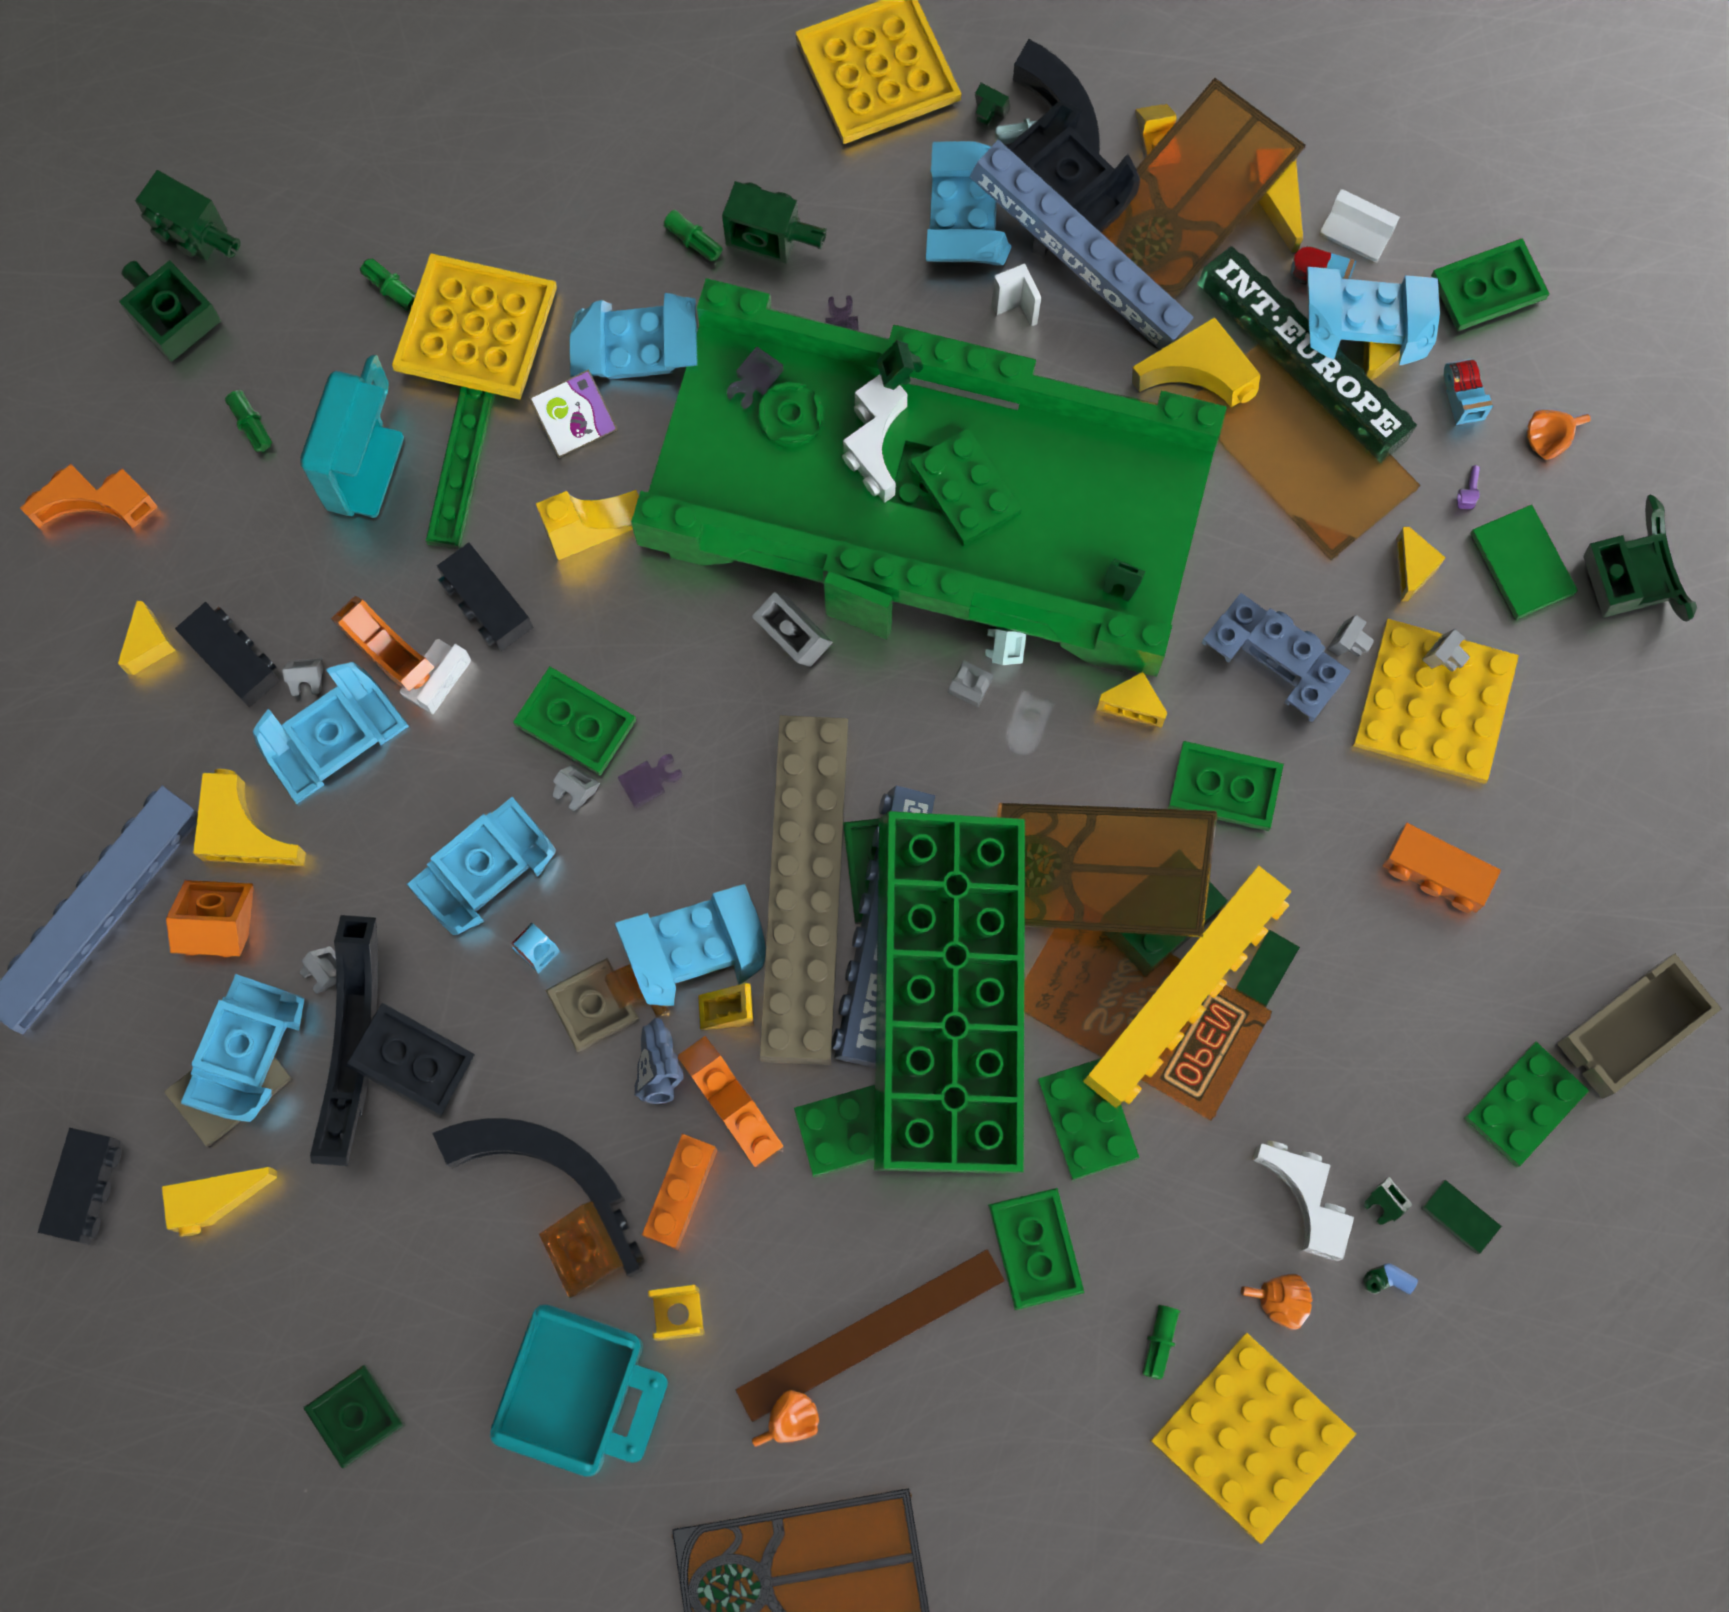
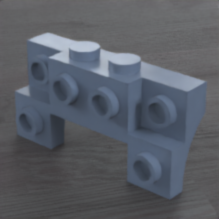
[1202,593,1351,722]

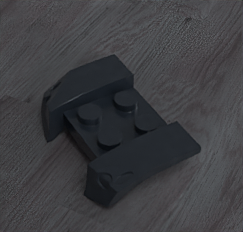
[1007,101,1140,233]

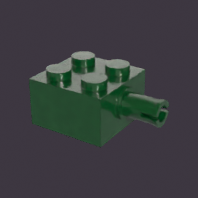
[135,170,241,261]
[722,181,827,264]
[119,260,221,362]

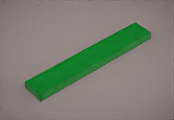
[426,386,494,550]

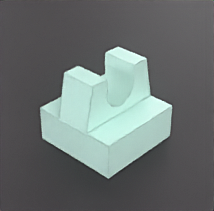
[985,628,1026,665]

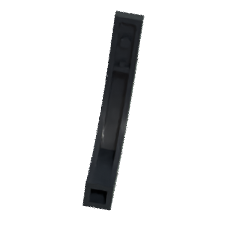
[1012,39,1100,258]
[310,915,378,1166]
[432,1118,645,1277]

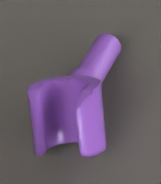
[1457,465,1480,509]

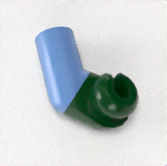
[1363,1263,1418,1295]

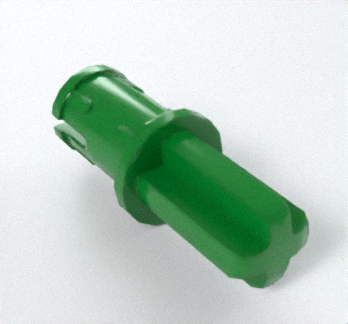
[663,210,723,261]
[360,258,416,312]
[225,390,272,452]
[1142,1305,1181,1379]

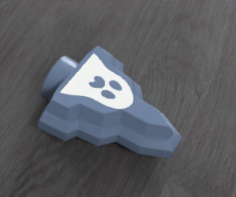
[635,1018,684,1104]

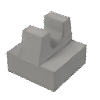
[1327,615,1374,657]
[1422,629,1470,671]
[283,659,324,696]
[948,660,994,707]
[552,765,600,811]
[300,946,337,994]

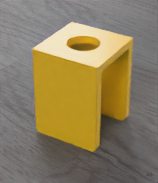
[648,1285,704,1341]

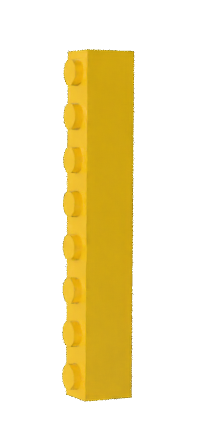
[1083,865,1292,1108]

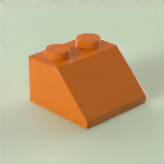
[166,880,254,957]

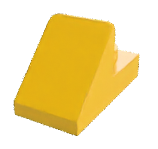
[1135,104,1181,169]

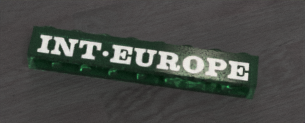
[1197,245,1417,463]

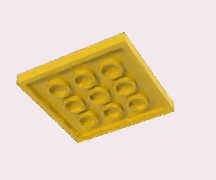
[795,0,962,144]
[392,253,557,400]
[1353,619,1519,784]
[1150,1332,1356,1544]

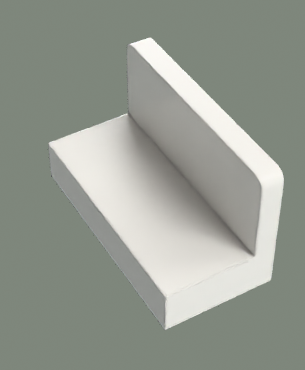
[1320,189,1400,262]
[991,263,1041,326]
[400,639,471,715]

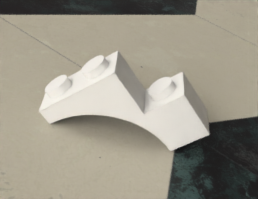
[842,375,908,503]
[1253,1141,1354,1261]

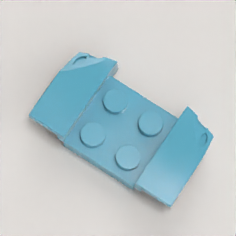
[926,141,1012,265]
[1307,267,1440,365]
[570,293,697,379]
[253,662,409,805]
[407,797,556,935]
[615,884,766,1006]
[181,974,304,1122]

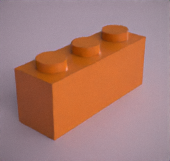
[1382,823,1501,913]
[642,1134,718,1251]

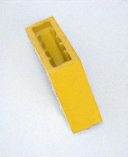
[1132,317,1260,407]
[535,490,639,560]
[193,769,306,866]

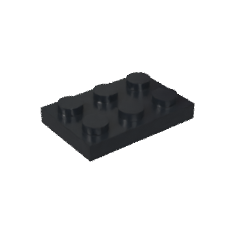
[346,1002,475,1117]

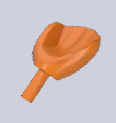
[1527,410,1591,460]
[1241,1274,1313,1329]
[752,1390,819,1447]

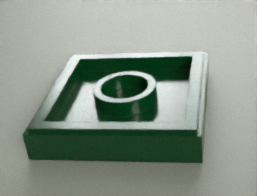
[303,1365,405,1469]

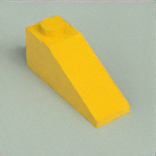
[1247,149,1303,253]
[162,1167,277,1236]

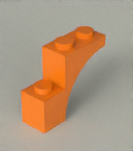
[20,464,158,529]
[331,596,434,691]
[678,1036,783,1167]

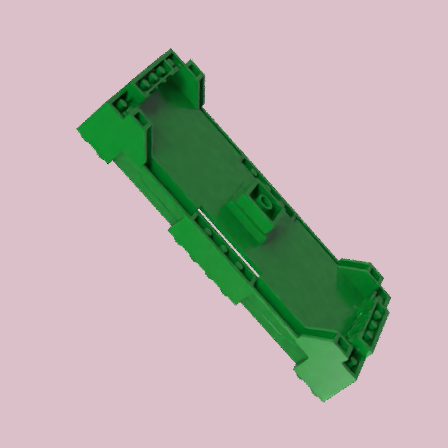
[631,278,1227,677]

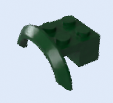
[1583,494,1697,622]

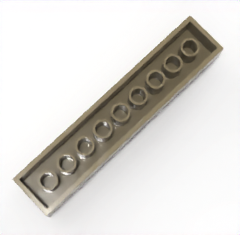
[760,715,848,1066]

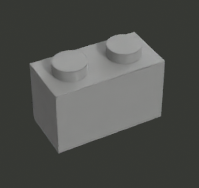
[752,592,833,667]

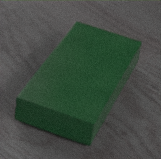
[1235,930,1300,1008]
[1421,1180,1502,1255]

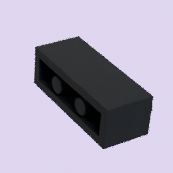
[437,542,533,651]
[175,602,280,708]
[37,1127,122,1245]

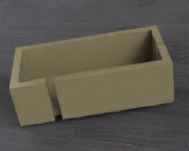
[1557,953,1722,1099]

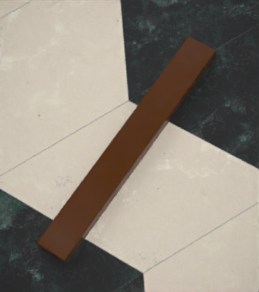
[735,1249,1005,1422]

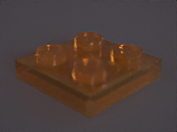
[539,1201,624,1298]

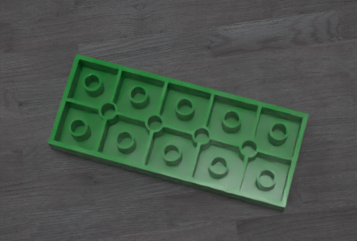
[874,811,1025,1174]

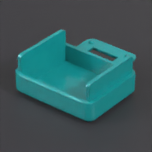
[300,355,404,518]
[490,1304,668,1477]

